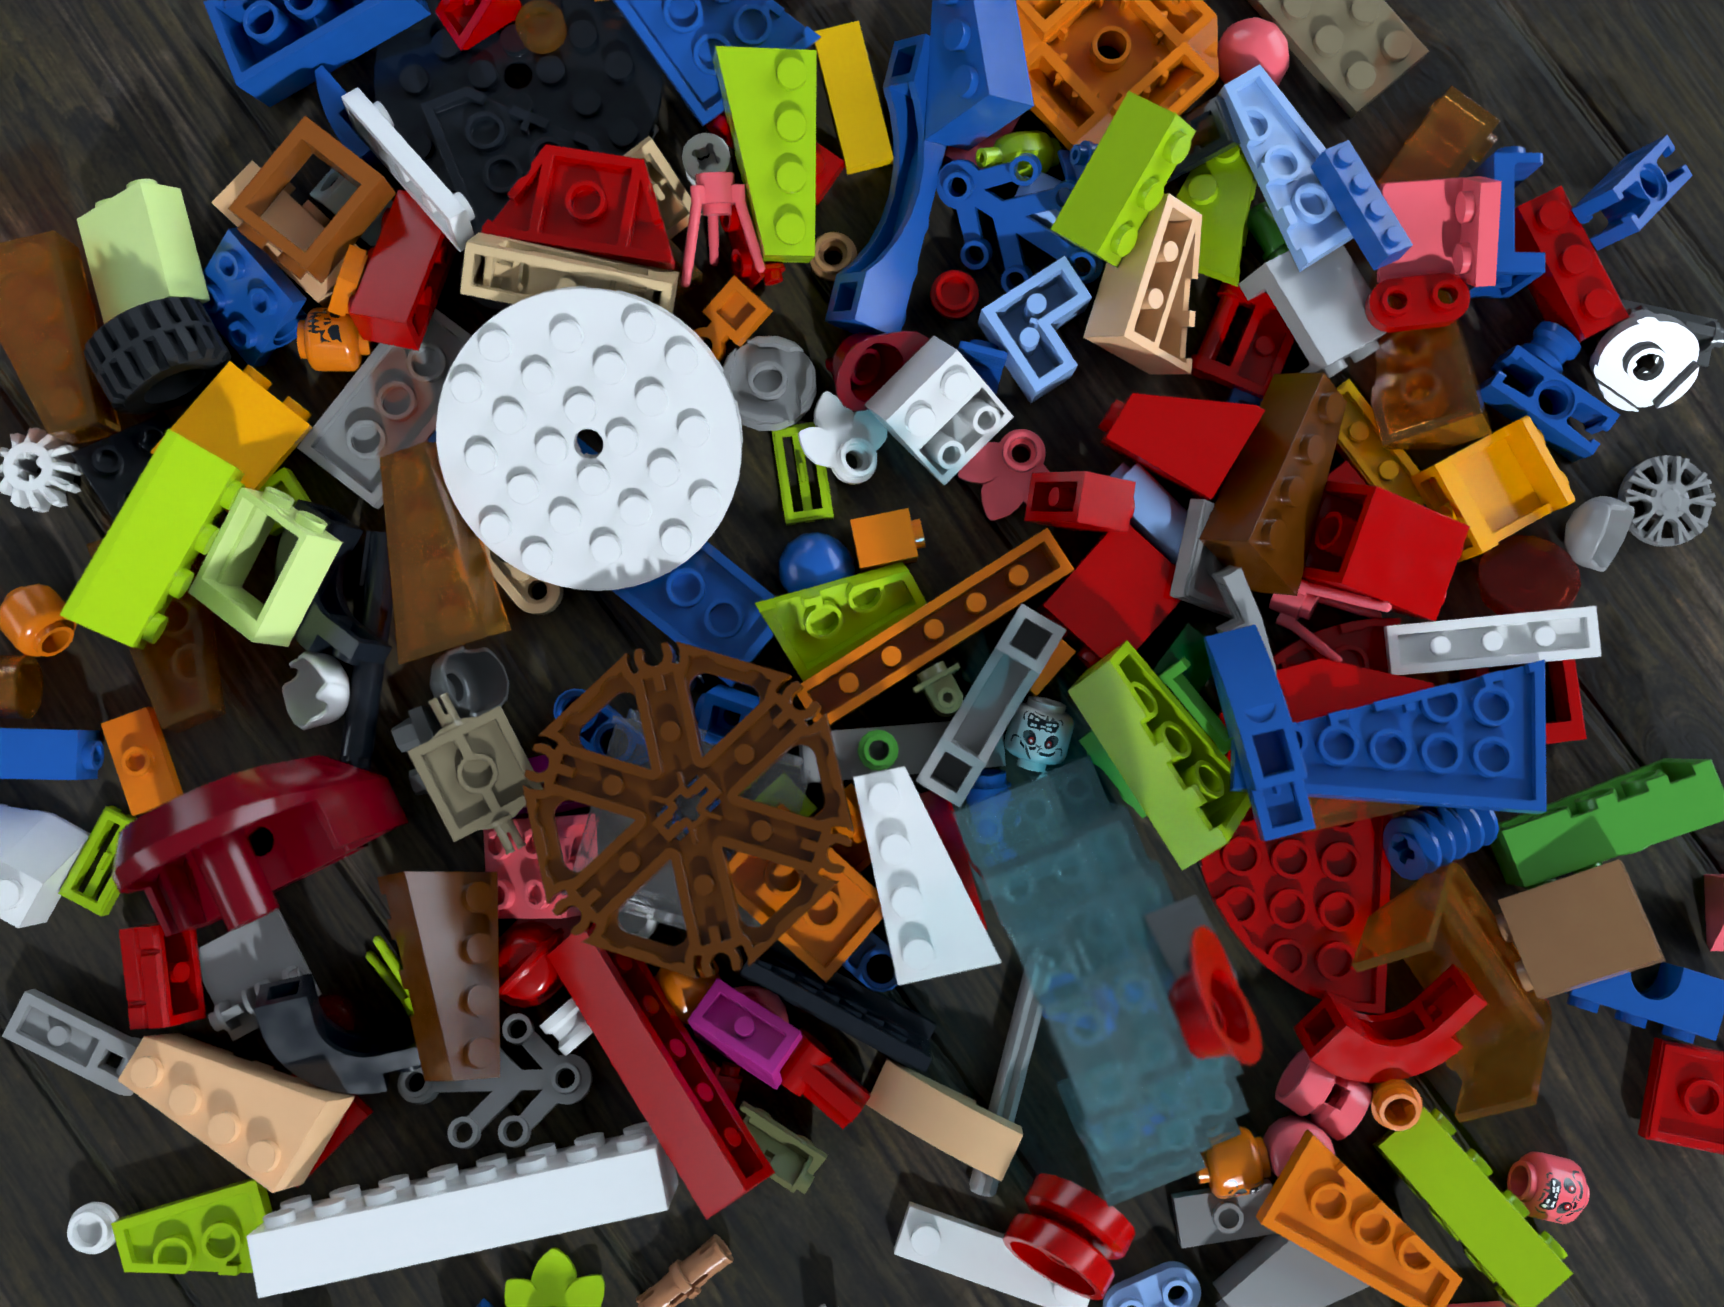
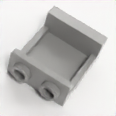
[1238,245,1388,378]

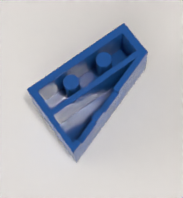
[924,0,1034,151]

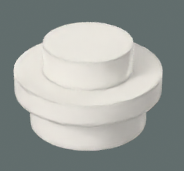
[67,1202,119,1254]

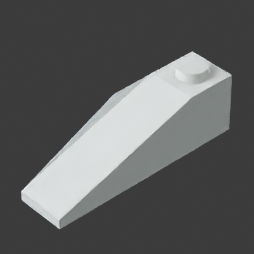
[0,803,90,928]

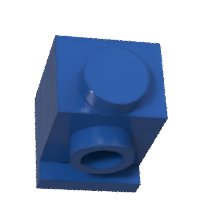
[695,684,759,745]

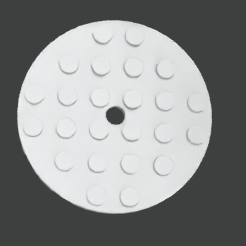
[436,286,743,591]

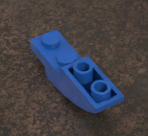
[1203,624,1316,841]

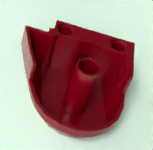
[112,755,409,937]

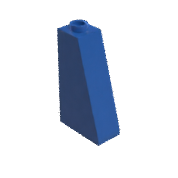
[0,728,104,780]

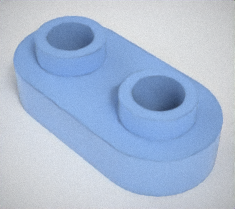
[1103,1261,1201,1307]

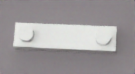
[341,87,475,252]
[1384,606,1602,675]
[894,1201,1090,1307]

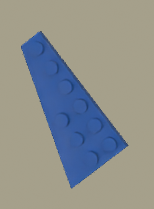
[612,0,821,127]
[1230,659,1547,814]

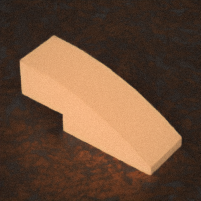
[866,1058,1023,1182]

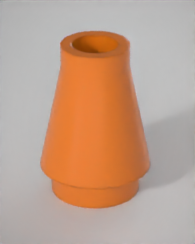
[1369,1079,1423,1131]

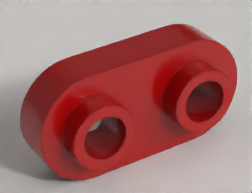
[1365,273,1470,333]

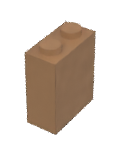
[1495,859,1666,999]

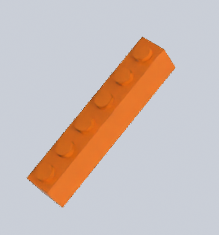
[797,527,1075,726]

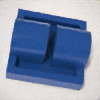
[203,227,307,368]

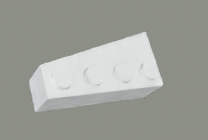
[853,766,1002,985]

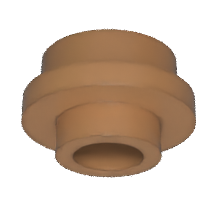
[810,232,857,281]

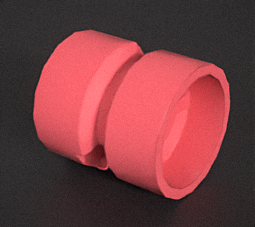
[1275,1048,1373,1141]

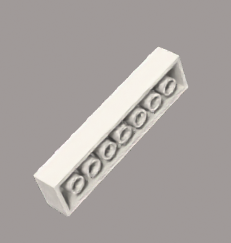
[246,1122,679,1298]

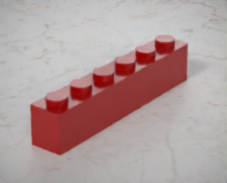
[547,922,775,1220]

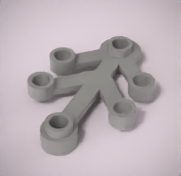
[398,1013,593,1149]

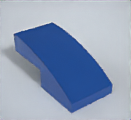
[315,65,384,171]

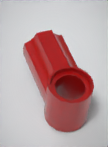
[779,1028,871,1129]

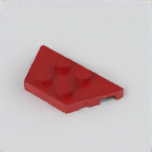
[481,144,675,270]

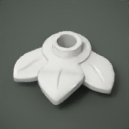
[798,391,887,485]

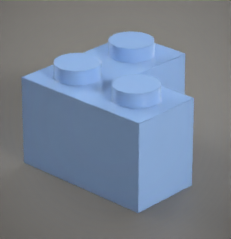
[978,256,1092,404]

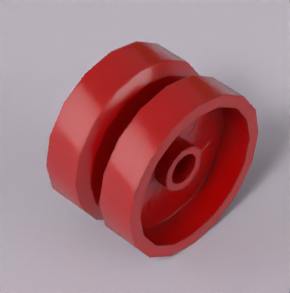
[1002,1173,1135,1301]

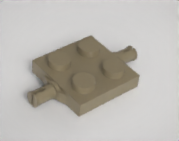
[407,692,543,855]

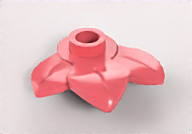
[958,429,1049,521]

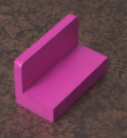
[688,978,802,1090]

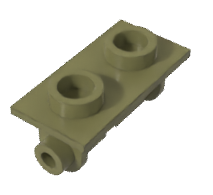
[912,661,963,717]
[737,1101,828,1194]

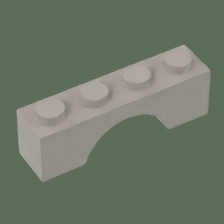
[916,604,1066,808]

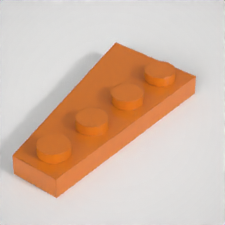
[1255,1128,1463,1307]

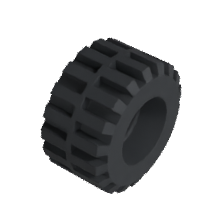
[83,297,232,415]

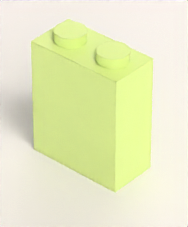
[77,179,210,324]

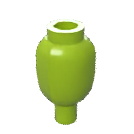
[976,130,1061,177]

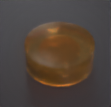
[515,0,567,54]

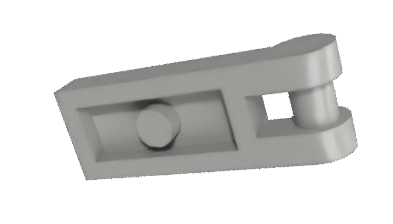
[2,989,142,1096]

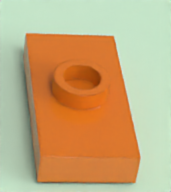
[101,707,183,816]

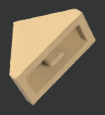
[623,136,702,240]

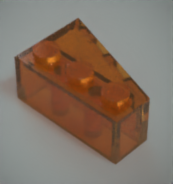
[1375,86,1500,190]

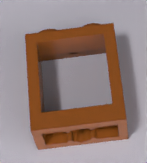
[228,116,396,284]

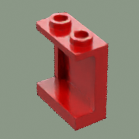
[1036,525,1181,668]

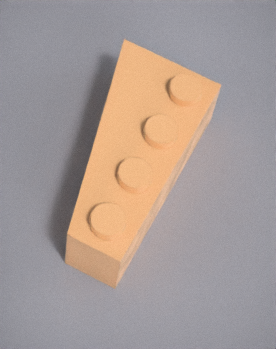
[118,1033,355,1193]

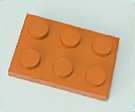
[728,802,883,983]

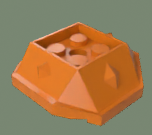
[1016,0,1219,151]

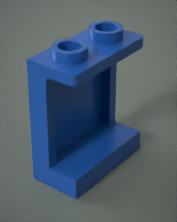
[1466,146,1545,299]

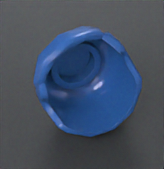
[779,532,856,593]

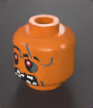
[1192,1126,1271,1199]

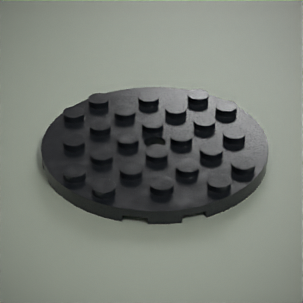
[374,0,665,194]

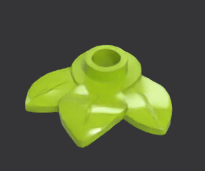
[504,1247,605,1307]

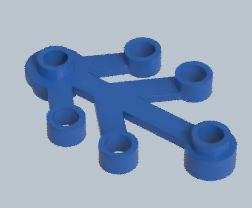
[936,153,1106,293]

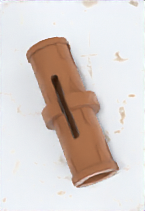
[636,1234,734,1307]

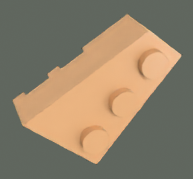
[1083,193,1202,375]

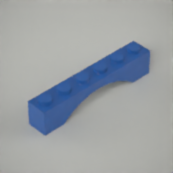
[825,33,946,334]

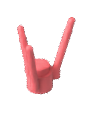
[681,172,765,288]
[1269,579,1392,663]

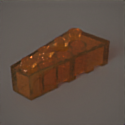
[380,442,511,665]

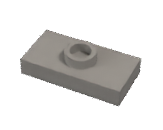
[1171,1179,1277,1248]

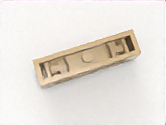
[460,232,679,314]

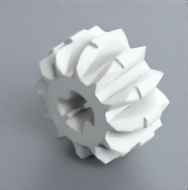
[0,428,83,513]

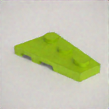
[1176,145,1257,287]
[755,562,927,682]
[111,1178,273,1276]

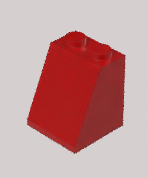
[1098,393,1265,500]
[1302,481,1470,622]

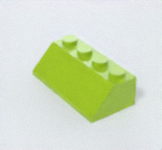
[60,429,245,649]

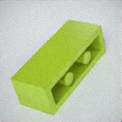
[1051,91,1196,268]

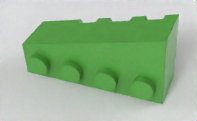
[1490,758,1724,890]

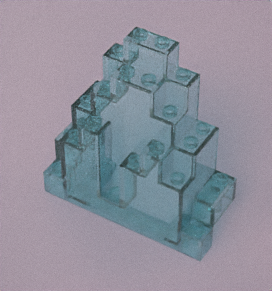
[950,755,1249,1207]

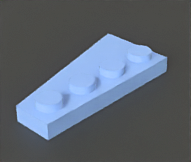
[1217,64,1353,272]

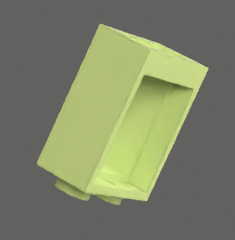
[188,487,342,647]

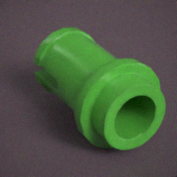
[1247,201,1289,262]
[857,730,899,771]

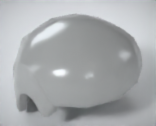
[1564,496,1635,572]

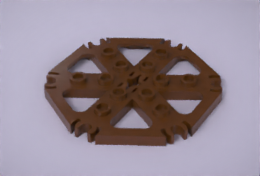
[522,641,855,979]

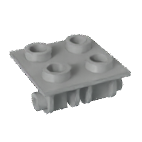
[198,909,322,1041]

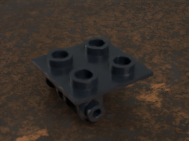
[71,412,172,521]

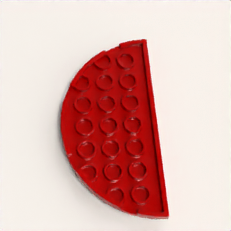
[1198,618,1401,1014]

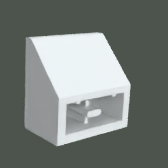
[864,336,1014,486]

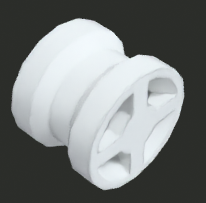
[682,133,733,186]
[539,998,593,1056]

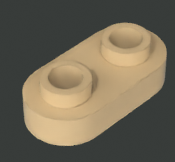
[480,542,564,615]

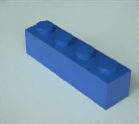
[1311,140,1413,271]

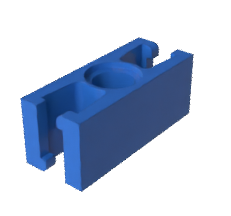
[1571,135,1693,251]
[1473,345,1620,463]

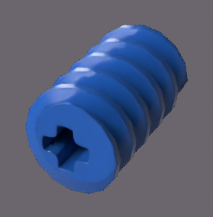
[1383,805,1499,880]

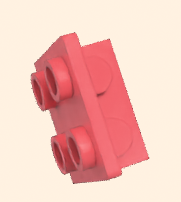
[1377,176,1502,287]
[483,813,599,919]

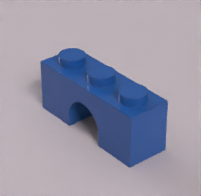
[1565,962,1724,1044]

